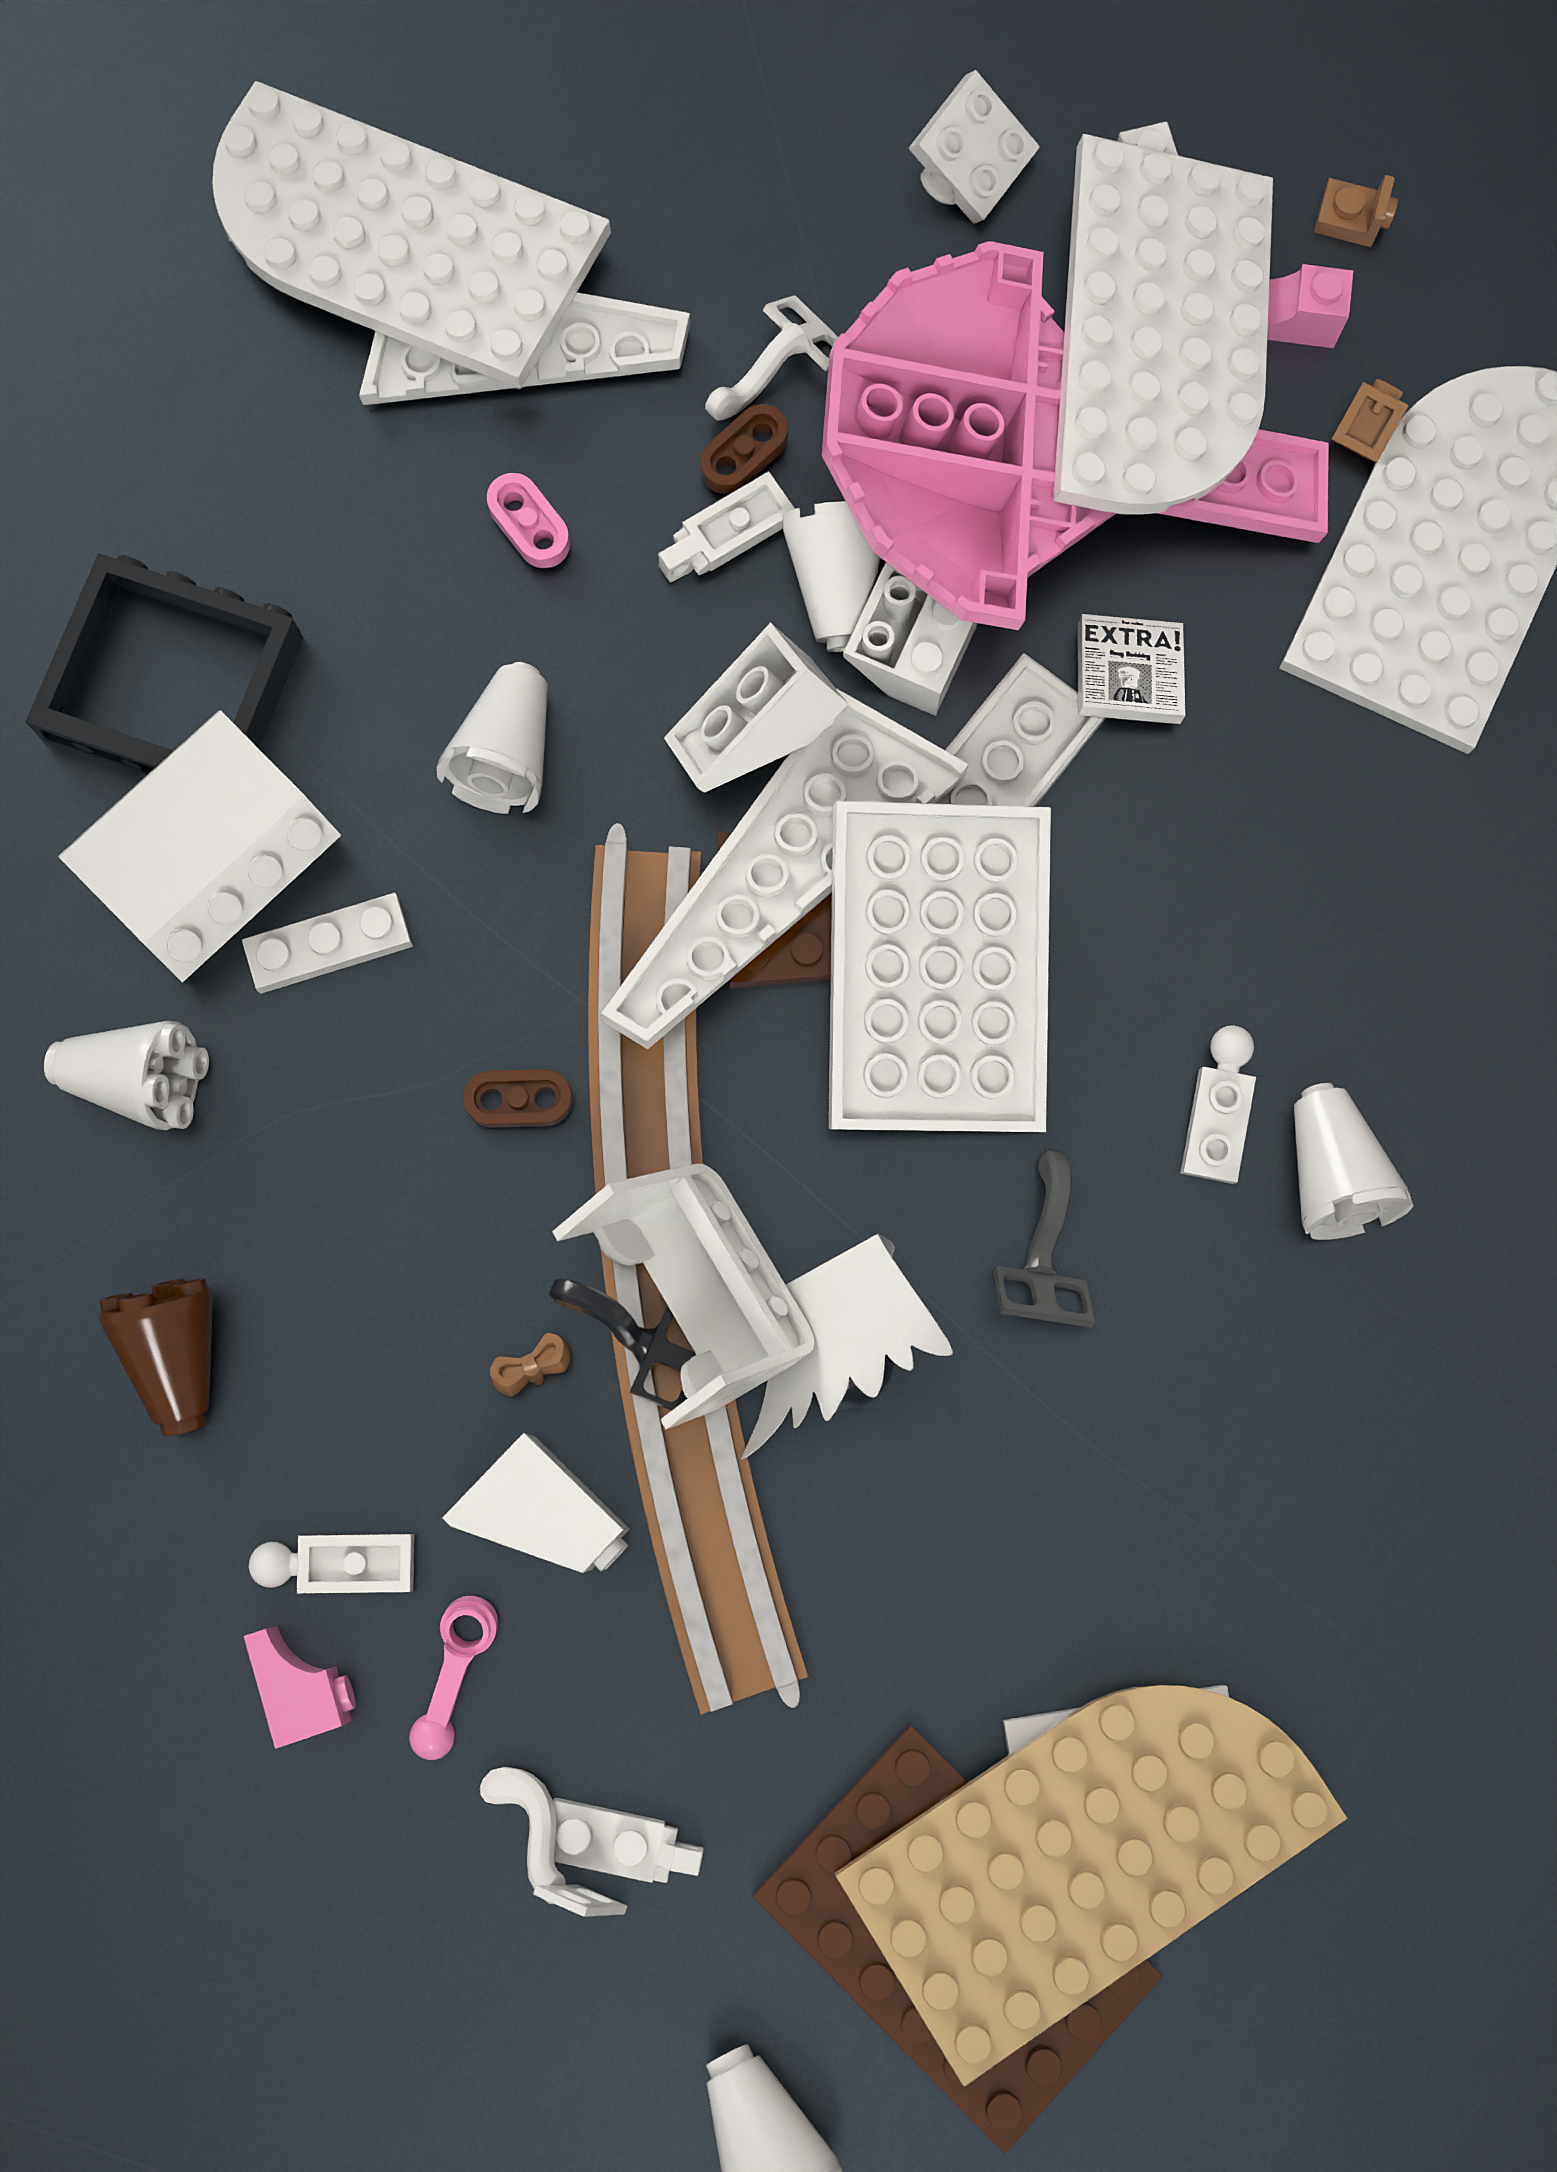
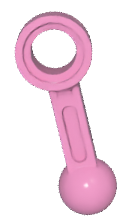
[409,1596,499,1760]

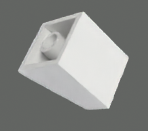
[443,1433,630,1573]

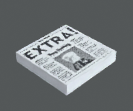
[1078,614,1185,724]

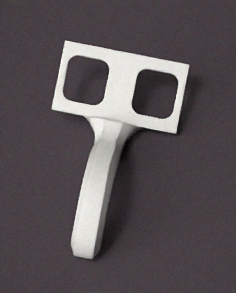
[705,295,838,421]
[480,1767,627,1917]

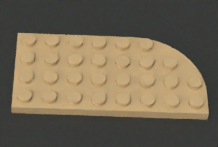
[834,1685,1348,2087]

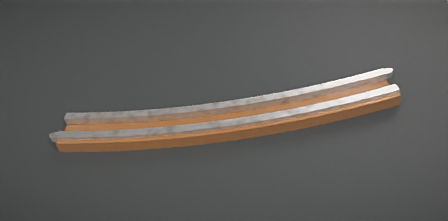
[588,823,808,1714]

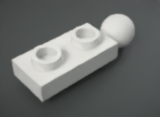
[1180,1025,1256,1184]
[249,1534,414,1593]

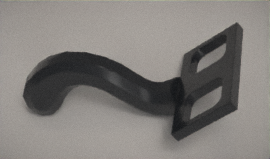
[549,1279,696,1411]

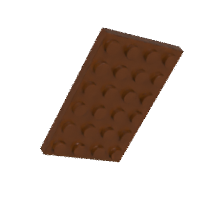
[753,1724,1163,2154]

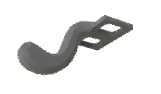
[993,1149,1095,1328]

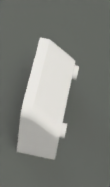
[552,1163,815,1429]

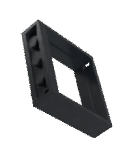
[26,553,304,776]

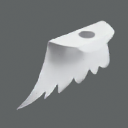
[741,1234,953,1460]

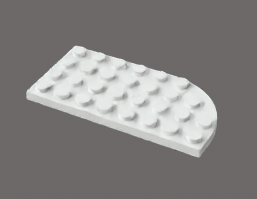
[213,81,611,389]
[1053,134,1273,514]
[1279,366,1557,754]

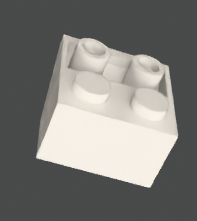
[843,562,977,716]

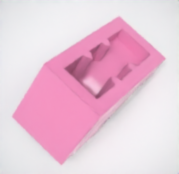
[1267,264,1353,348]
[244,1626,356,1749]

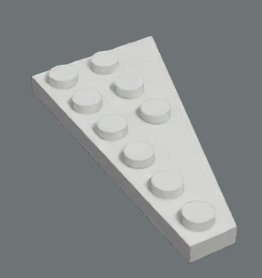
[359,293,690,405]

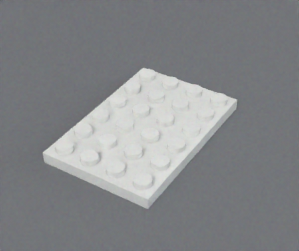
[829,801,1051,1132]

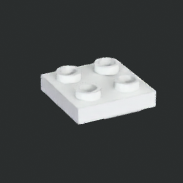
[908,70,1040,224]

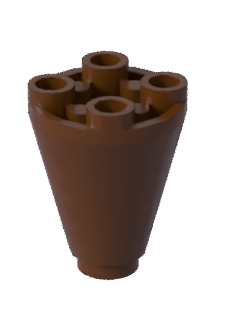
[98,1278,213,1436]

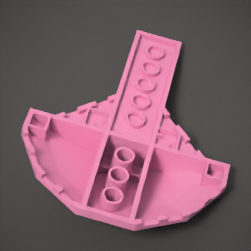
[822,241,1328,630]

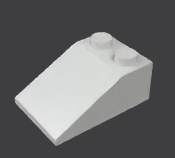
[664,623,848,793]

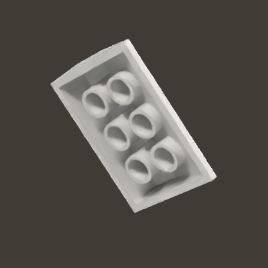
[58,710,341,983]

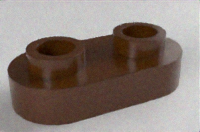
[700,404,788,494]
[463,1069,573,1128]

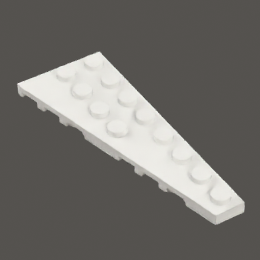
[601,689,968,1049]

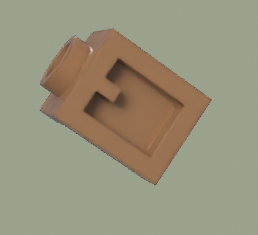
[1313,175,1398,247]
[1331,379,1409,463]

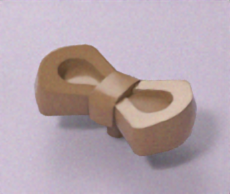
[490,1333,571,1397]

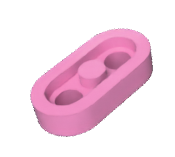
[487,473,570,568]

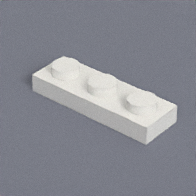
[242,893,413,994]

